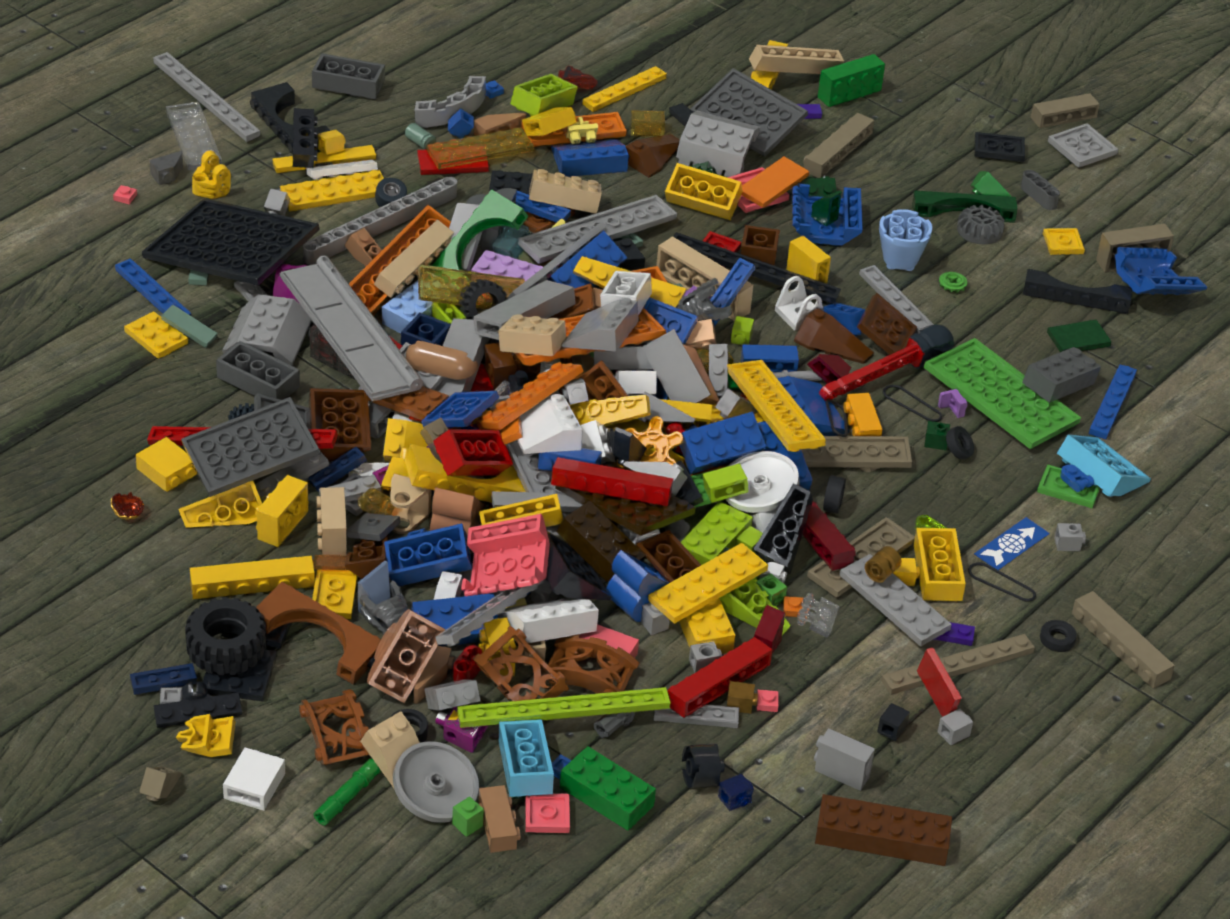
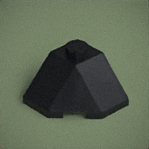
[607,427,647,468]

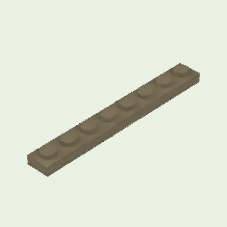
[881,634,1035,695]

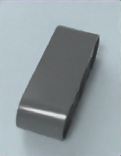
[1020,170,1060,210]

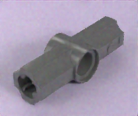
[594,688,642,738]

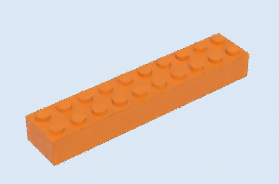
[349,205,451,316]

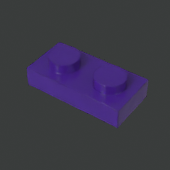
[934,622,975,646]

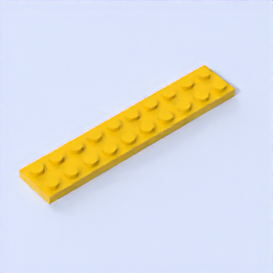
[727,360,826,452]

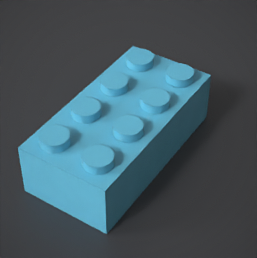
[499,719,554,797]

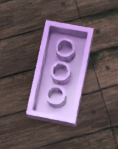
[471,250,551,298]

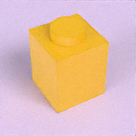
[317,130,345,155]
[893,558,920,586]

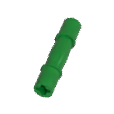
[313,759,381,825]

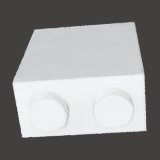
[223,748,285,811]

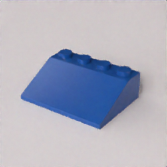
[551,139,629,177]
[777,376,850,436]

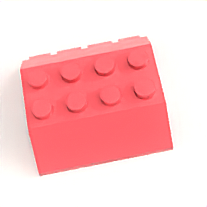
[461,514,550,596]

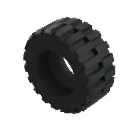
[185,597,266,676]

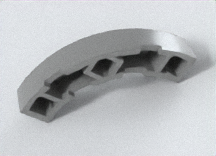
[415,76,486,129]

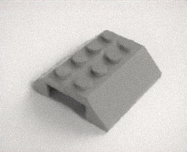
[676,111,760,177]
[222,294,312,366]

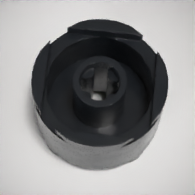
[682,743,725,788]

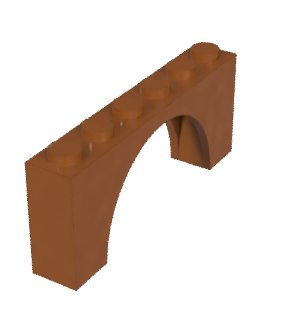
[256,582,381,685]

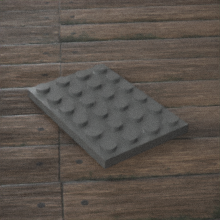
[690,68,808,157]
[181,397,320,497]

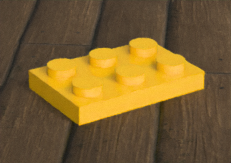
[124,311,188,359]
[312,568,358,619]

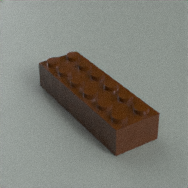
[815,794,952,866]

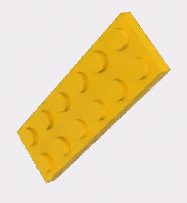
[280,170,384,212]
[648,543,768,624]

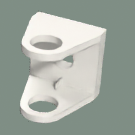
[775,276,824,331]

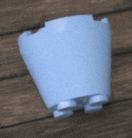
[879,210,932,271]

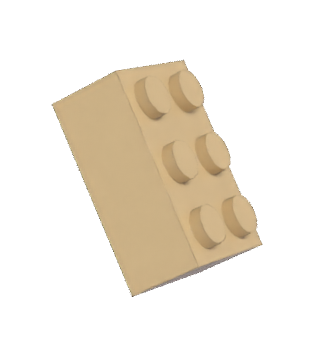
[498,315,566,356]
[317,487,346,558]

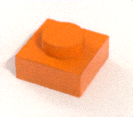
[783,596,804,617]

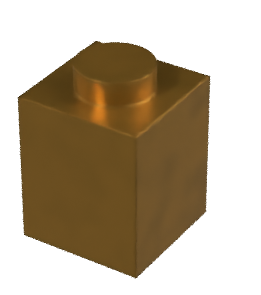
[727,681,758,714]

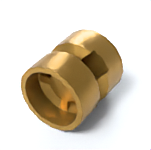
[864,546,902,583]

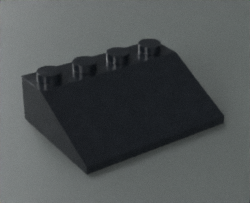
[545,531,612,600]

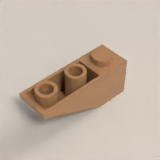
[344,228,382,266]

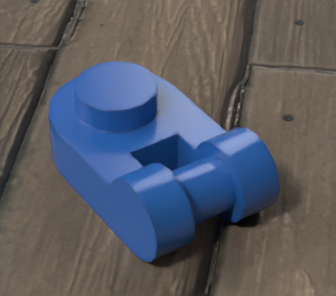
[1060,464,1094,492]

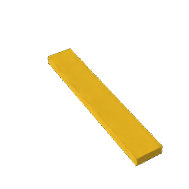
[272,145,376,173]

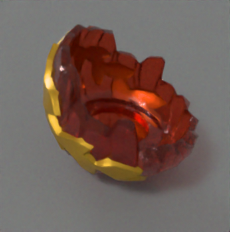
[111,492,144,520]

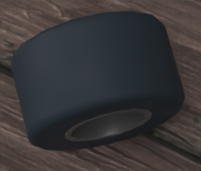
[375,178,407,207]

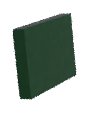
[1047,319,1112,352]

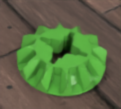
[939,272,967,292]

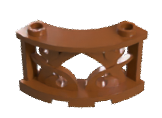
[473,626,569,701]
[541,635,639,694]
[299,689,370,765]

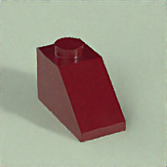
[807,354,852,384]
[754,605,785,654]

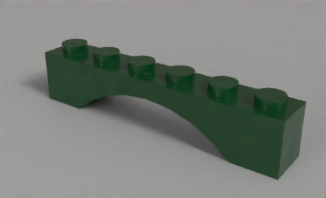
[912,190,1018,223]

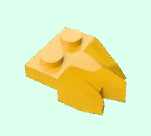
[176,714,236,757]

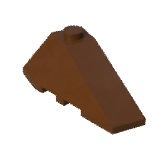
[626,134,680,178]
[794,308,874,364]
[345,534,389,579]

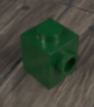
[924,421,950,450]

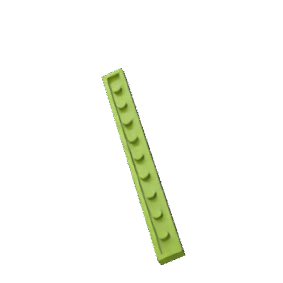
[457,687,670,728]

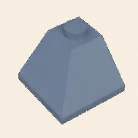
[358,561,390,621]

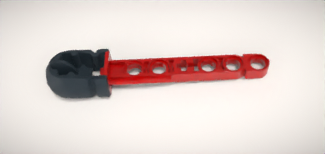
[819,324,954,401]

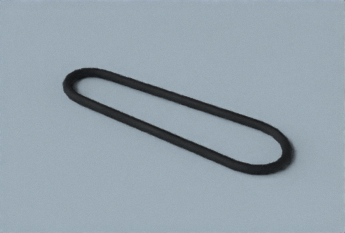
[883,384,942,422]
[826,400,848,437]
[968,562,1036,601]

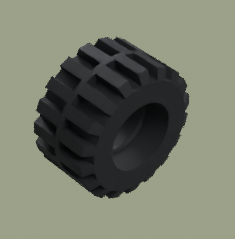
[459,279,508,320]

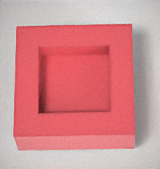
[113,185,137,204]
[757,690,778,712]

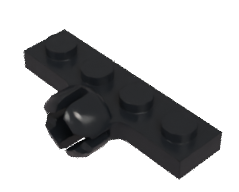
[154,681,242,728]

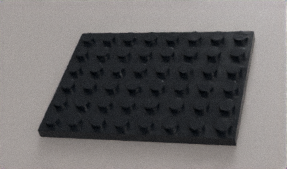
[142,198,320,286]

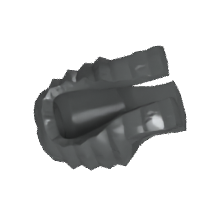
[678,278,732,321]
[360,581,409,635]

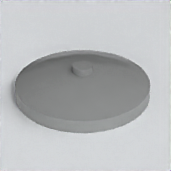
[393,742,479,823]

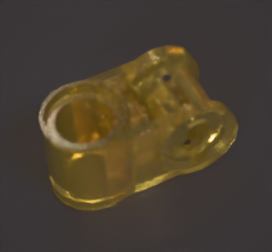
[358,488,397,515]

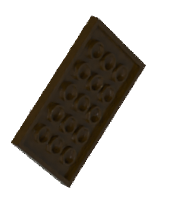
[555,461,696,536]

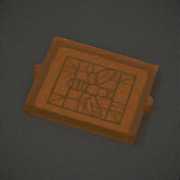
[312,555,348,570]

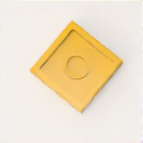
[1043,228,1085,255]

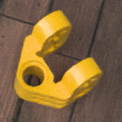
[192,150,231,199]

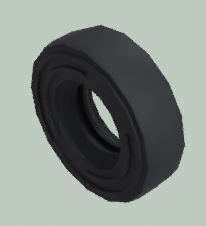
[946,426,974,460]
[1040,620,1077,652]

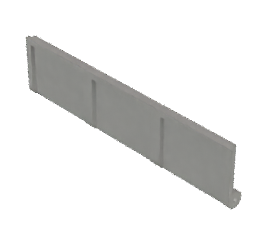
[280,255,423,401]

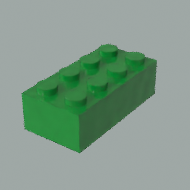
[818,54,885,107]
[560,746,656,831]

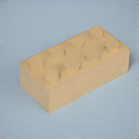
[529,169,601,214]

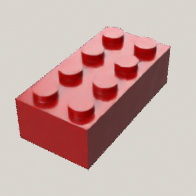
[433,429,513,476]

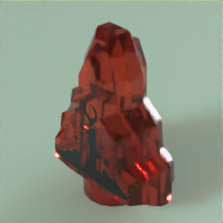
[558,65,598,89]

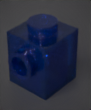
[718,774,754,811]

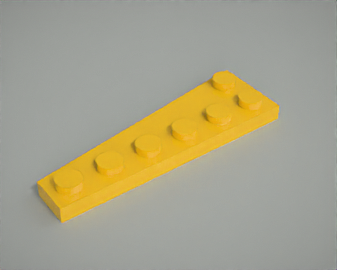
[573,256,686,308]
[568,395,651,427]

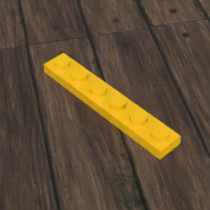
[582,66,667,112]

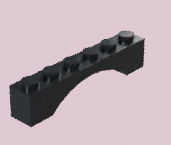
[1023,269,1132,314]

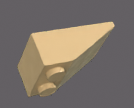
[360,712,419,788]

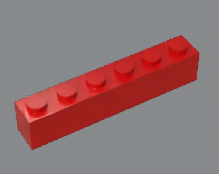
[551,457,674,506]
[667,637,772,718]

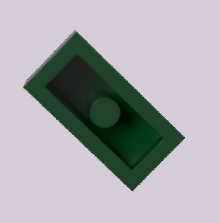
[811,190,842,226]

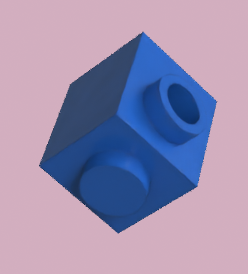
[448,109,474,139]

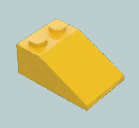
[383,418,428,462]

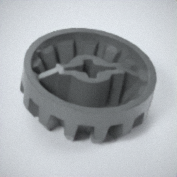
[957,205,1005,244]

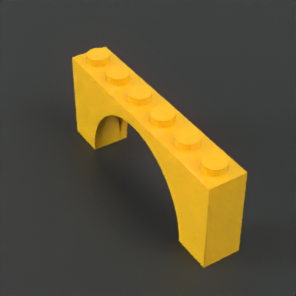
[405,444,525,503]

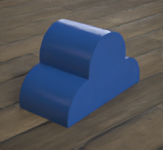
[607,550,669,622]

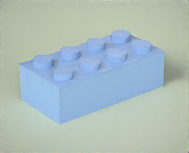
[382,272,457,334]

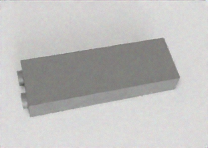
[474,280,575,340]
[435,318,490,397]

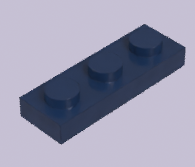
[308,447,367,492]
[130,663,197,695]

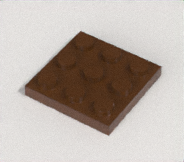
[857,293,917,355]

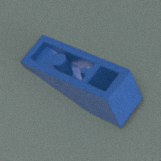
[823,303,865,336]

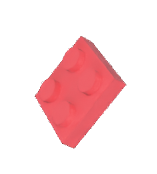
[525,794,570,833]

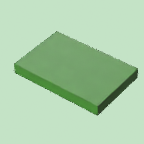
[1037,464,1100,509]

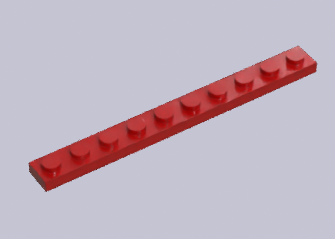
[147,426,338,449]

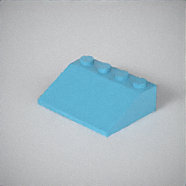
[1057,434,1151,497]

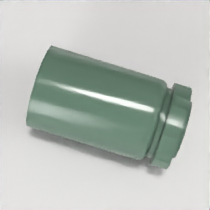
[405,123,436,150]

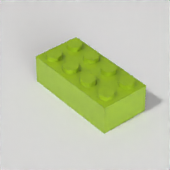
[510,74,578,116]
[681,501,753,565]

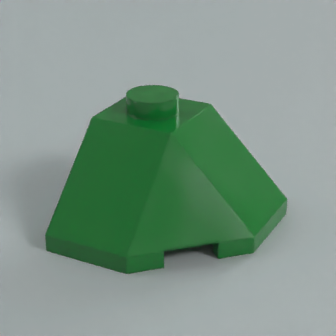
[970,171,1011,197]

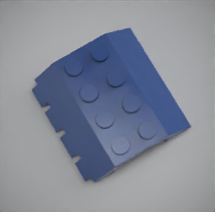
[792,184,862,245]
[1115,247,1207,295]

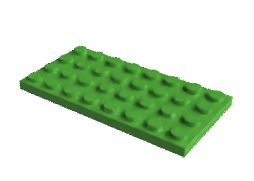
[924,338,1081,449]

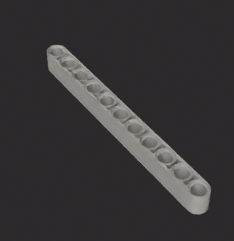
[303,177,457,265]

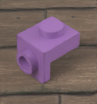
[938,389,967,418]

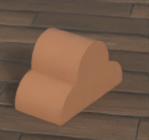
[430,488,485,536]
[367,609,446,703]

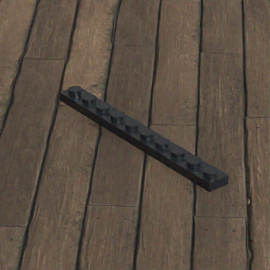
[673,232,841,304]

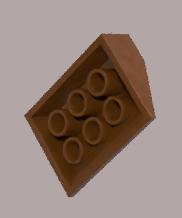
[309,388,371,462]

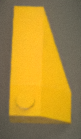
[178,481,262,528]

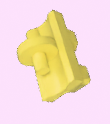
[565,117,598,144]

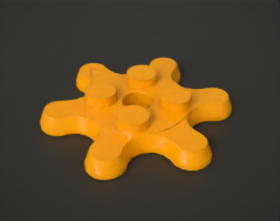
[617,416,683,469]

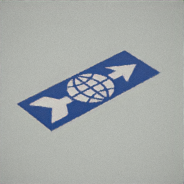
[974,517,1050,570]

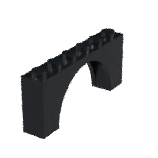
[250,82,330,153]

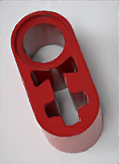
[453,645,482,682]

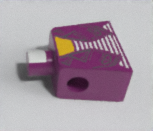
[435,706,489,753]

